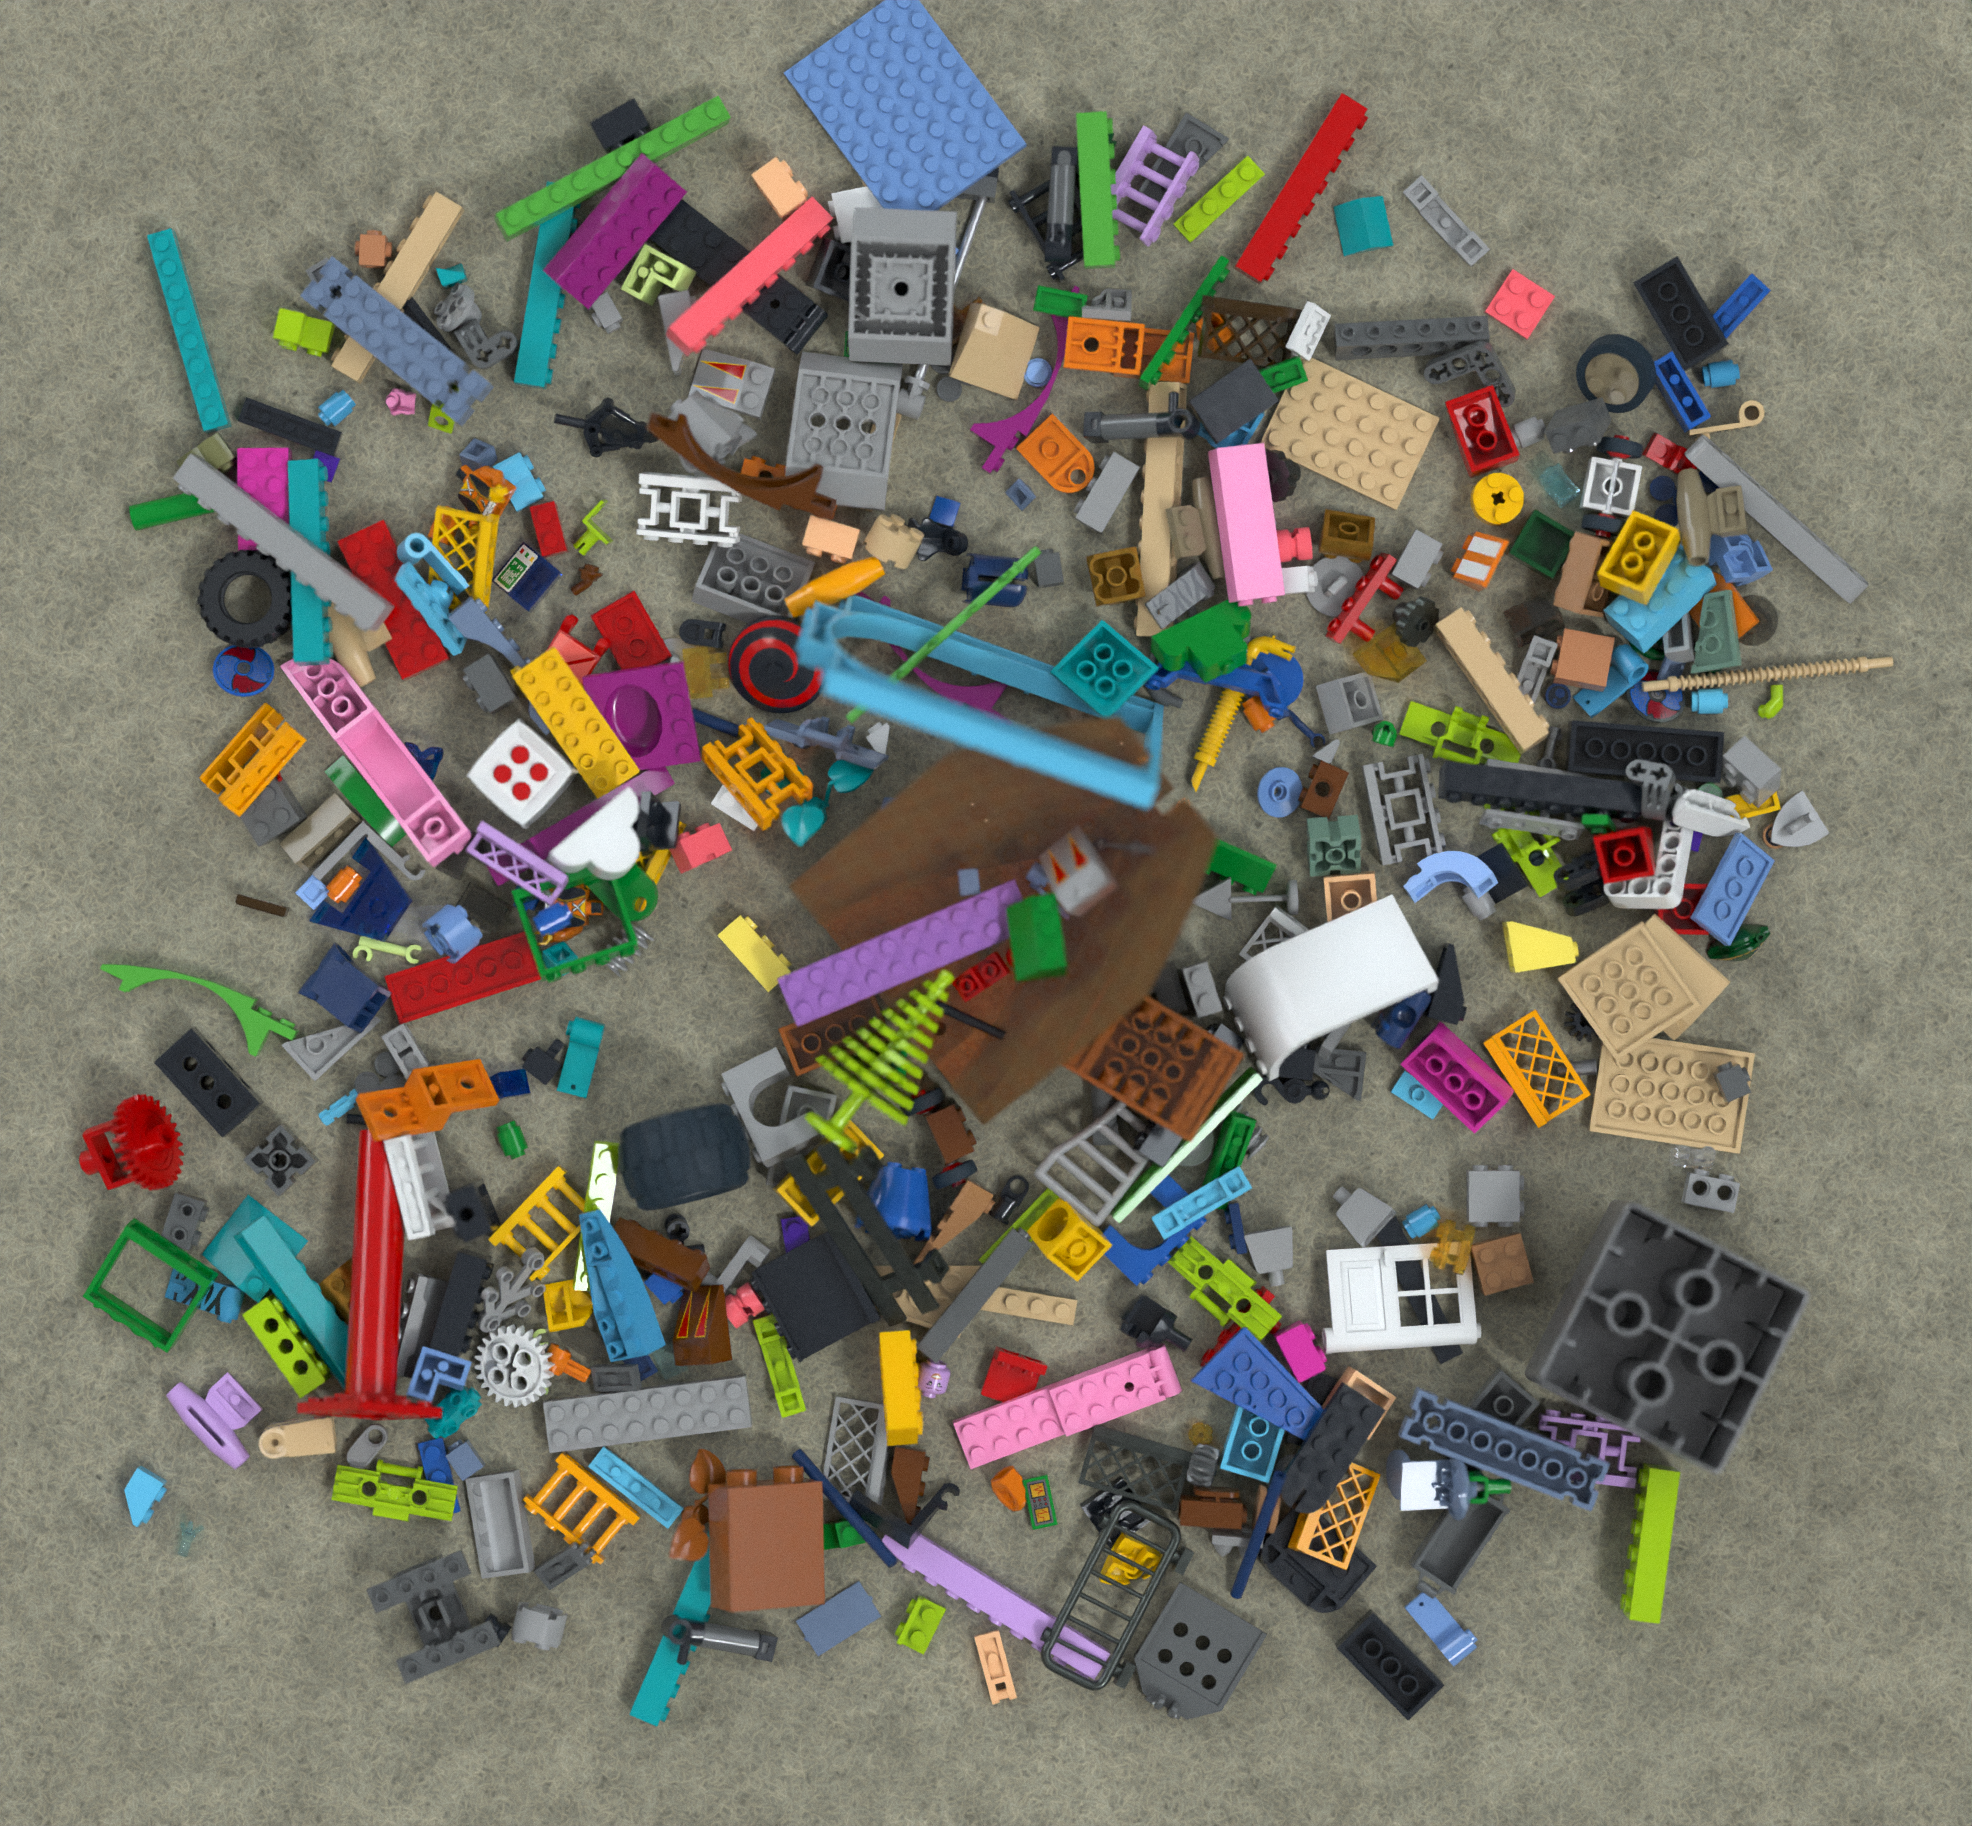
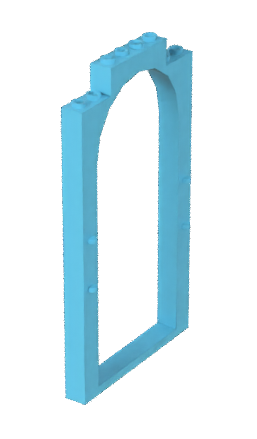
[796,594,1164,809]

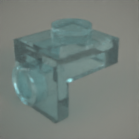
[1539,463,1581,509]

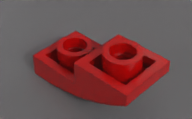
[952,951,1011,1003]

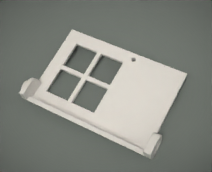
[1322,1241,1481,1355]

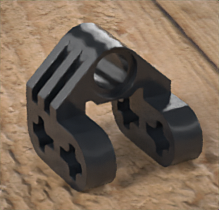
[1553,850,1610,917]

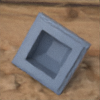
[1005,478,1036,511]
[1657,656,1686,680]

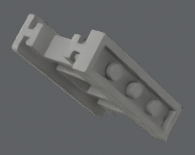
[1361,754,1446,865]

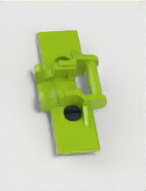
[1483,804,1568,898]

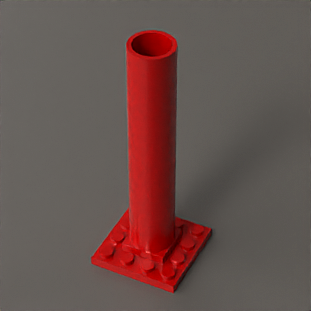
[297,1129,442,1421]

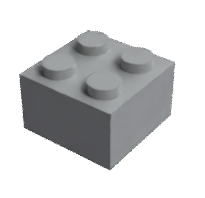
[1721,736,1781,808]

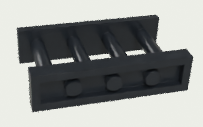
[1008,179,1084,283]

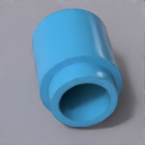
[1702,359,1740,388]
[318,390,356,427]
[1402,1204,1441,1239]

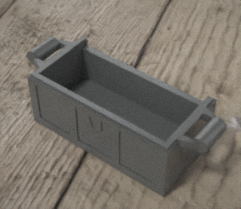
[1409,1478,1511,1599]

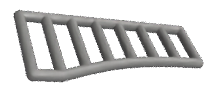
[1034,1099,1149,1227]

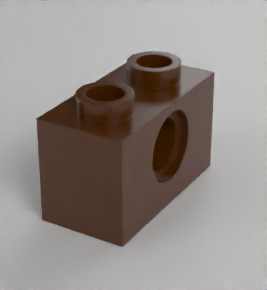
[1298,761,1349,819]

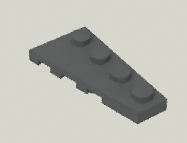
[1133,113,1229,213]

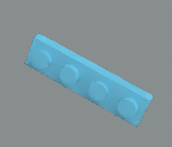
[588,1446,684,1529]

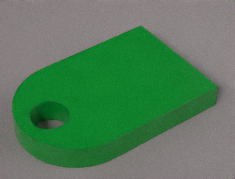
[584,862,658,922]

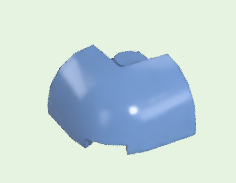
[1709,534,1773,586]

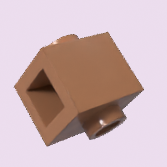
[355,230,392,269]

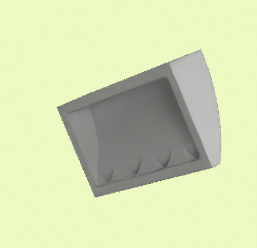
[465,1469,536,1579]

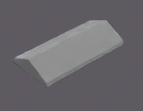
[765,1085,837,1186]

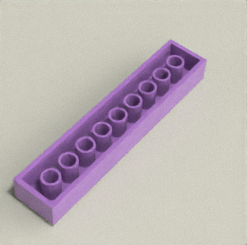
[778,879,1023,1027]

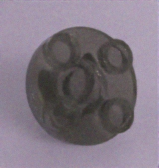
[1738,595,1778,646]

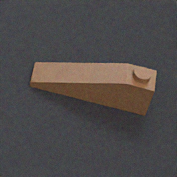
[913,1178,995,1264]

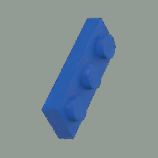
[1713,273,1771,339]
[418,1437,461,1513]

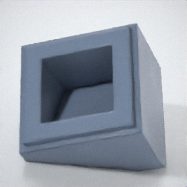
[459,438,497,471]
[958,869,980,896]

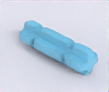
[318,1088,358,1126]

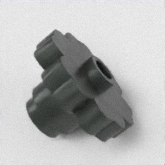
[1266,450,1301,502]
[1392,596,1439,647]

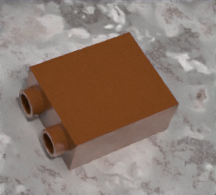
[708,1465,825,1612]

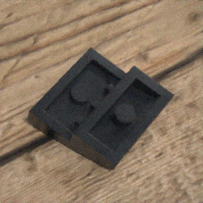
[1080,1476,1151,1549]

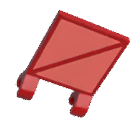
[545,614,612,687]

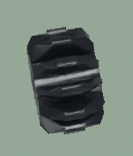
[1564,1003,1599,1042]

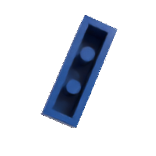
[1654,351,1711,433]

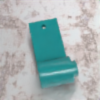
[557,1017,605,1099]

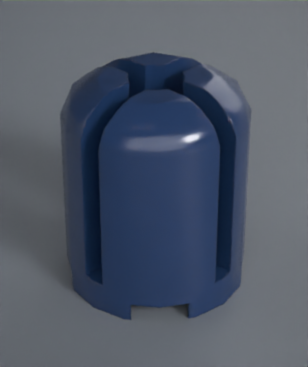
[961,553,1028,608]

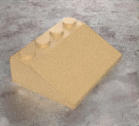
[1644,914,1730,1041]

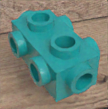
[424,1386,482,1439]

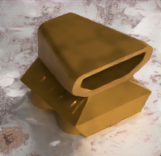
[1086,547,1146,607]

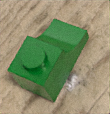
[823,1518,865,1550]

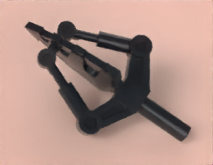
[554,398,659,458]

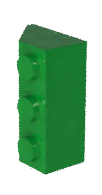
[1205,839,1277,896]
[1006,893,1067,982]

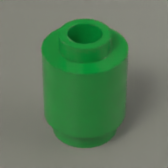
[496,1120,528,1160]

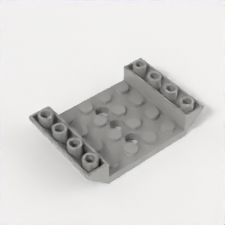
[785,352,903,511]

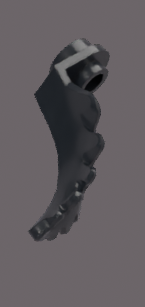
[904,518,968,561]

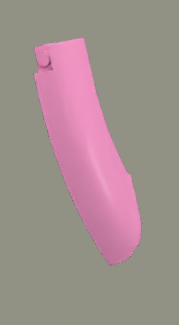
[280,659,471,867]

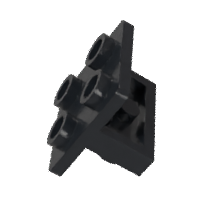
[631,791,681,852]

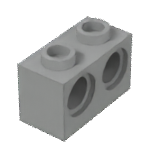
[381,1023,431,1080]
[1681,1169,1740,1213]

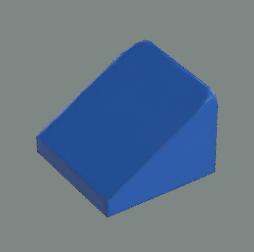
[929,496,961,528]

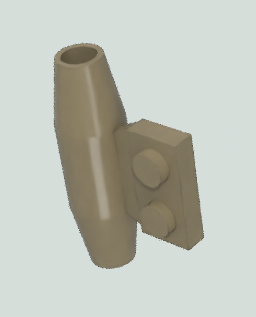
[1676,468,1748,566]
[1165,476,1225,580]

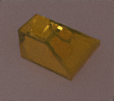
[1353,622,1427,683]

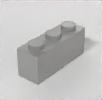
[1073,452,1140,534]

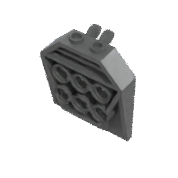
[1134,1582,1267,1720]

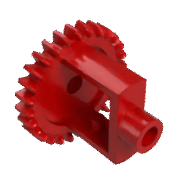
[79,1094,184,1191]

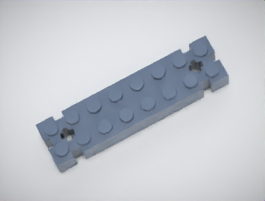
[300,256,494,426]
[1398,1386,1610,1511]

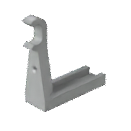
[312,820,425,881]

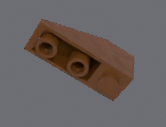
[891,1445,930,1526]

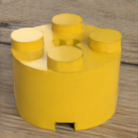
[1470,473,1524,526]

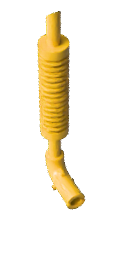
[1191,635,1296,792]

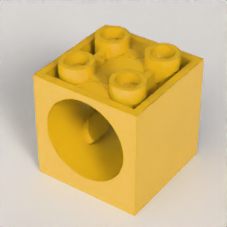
[1026,1197,1112,1282]

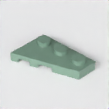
[1691,590,1742,674]

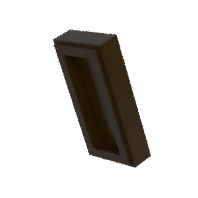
[235,894,289,917]

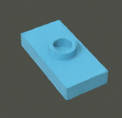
[1390,1071,1443,1120]

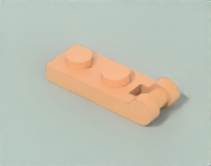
[974,1629,1017,1705]

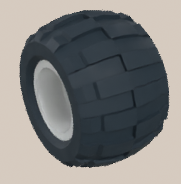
[618,1103,750,1211]

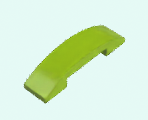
[753,1315,807,1418]

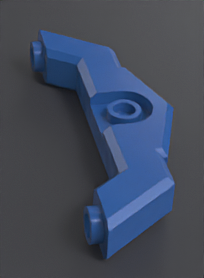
[1144,661,1289,719]

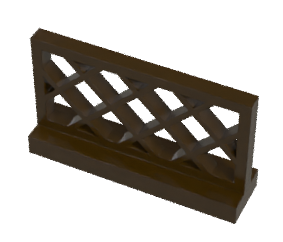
[1197,295,1303,367]

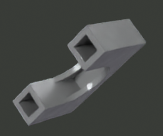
[721,1047,822,1168]

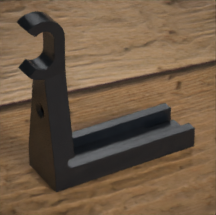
[850,1483,960,1549]

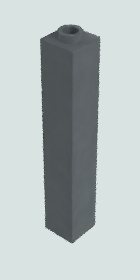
[917,1227,1033,1363]

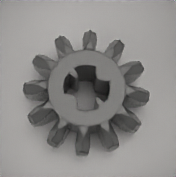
[1187,1444,1221,1488]

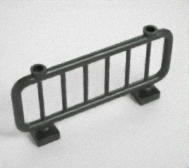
[1040,1500,1194,1691]

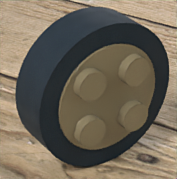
[1576,334,1656,413]

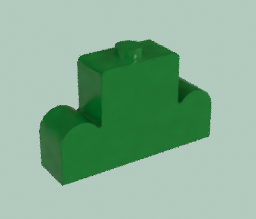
[1151,600,1251,682]

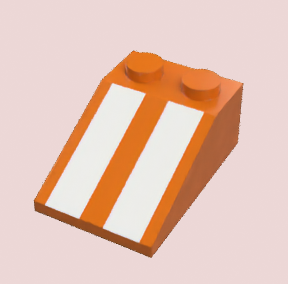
[1450,531,1509,592]

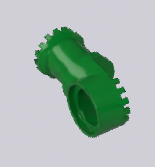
[1372,721,1397,747]

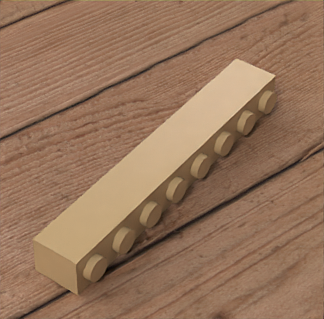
[331,192,465,384]

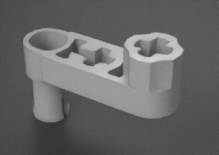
[700,1235,771,1295]

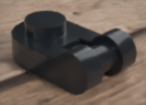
[679,619,726,649]

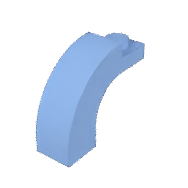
[1403,851,1498,903]

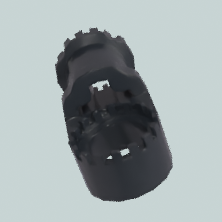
[988,1175,1029,1225]

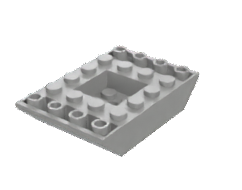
[848,207,957,366]

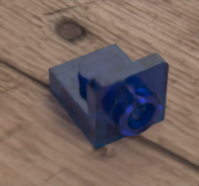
[489,1069,531,1101]

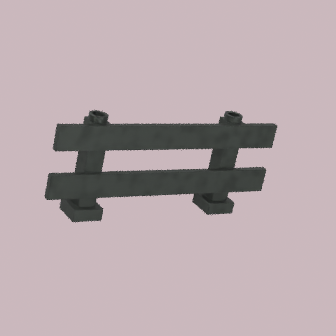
[784,1141,950,1327]

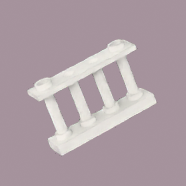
[384,1132,456,1240]

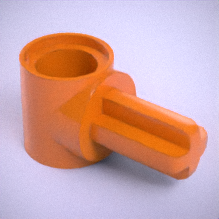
[546,1343,591,1382]

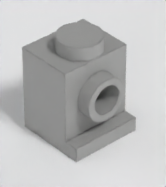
[587,292,623,334]

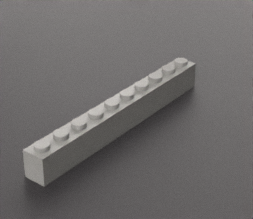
[173,453,395,632]

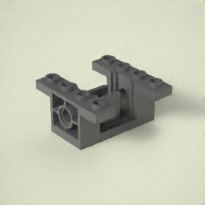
[366,1549,501,1684]

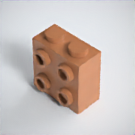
[1550,628,1615,692]

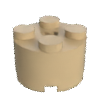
[863,514,924,569]

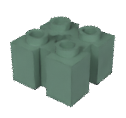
[1307,815,1361,877]

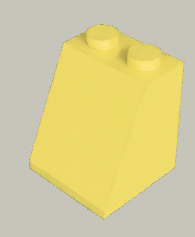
[1502,921,1579,973]

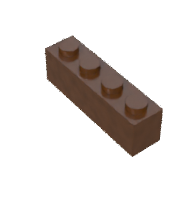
[613,1217,710,1293]

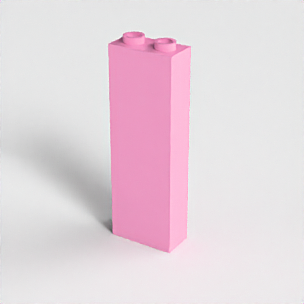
[1208,443,1285,606]

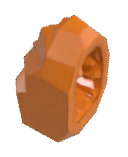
[990,1465,1027,1511]

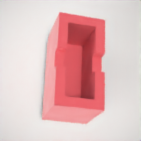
[669,822,732,874]

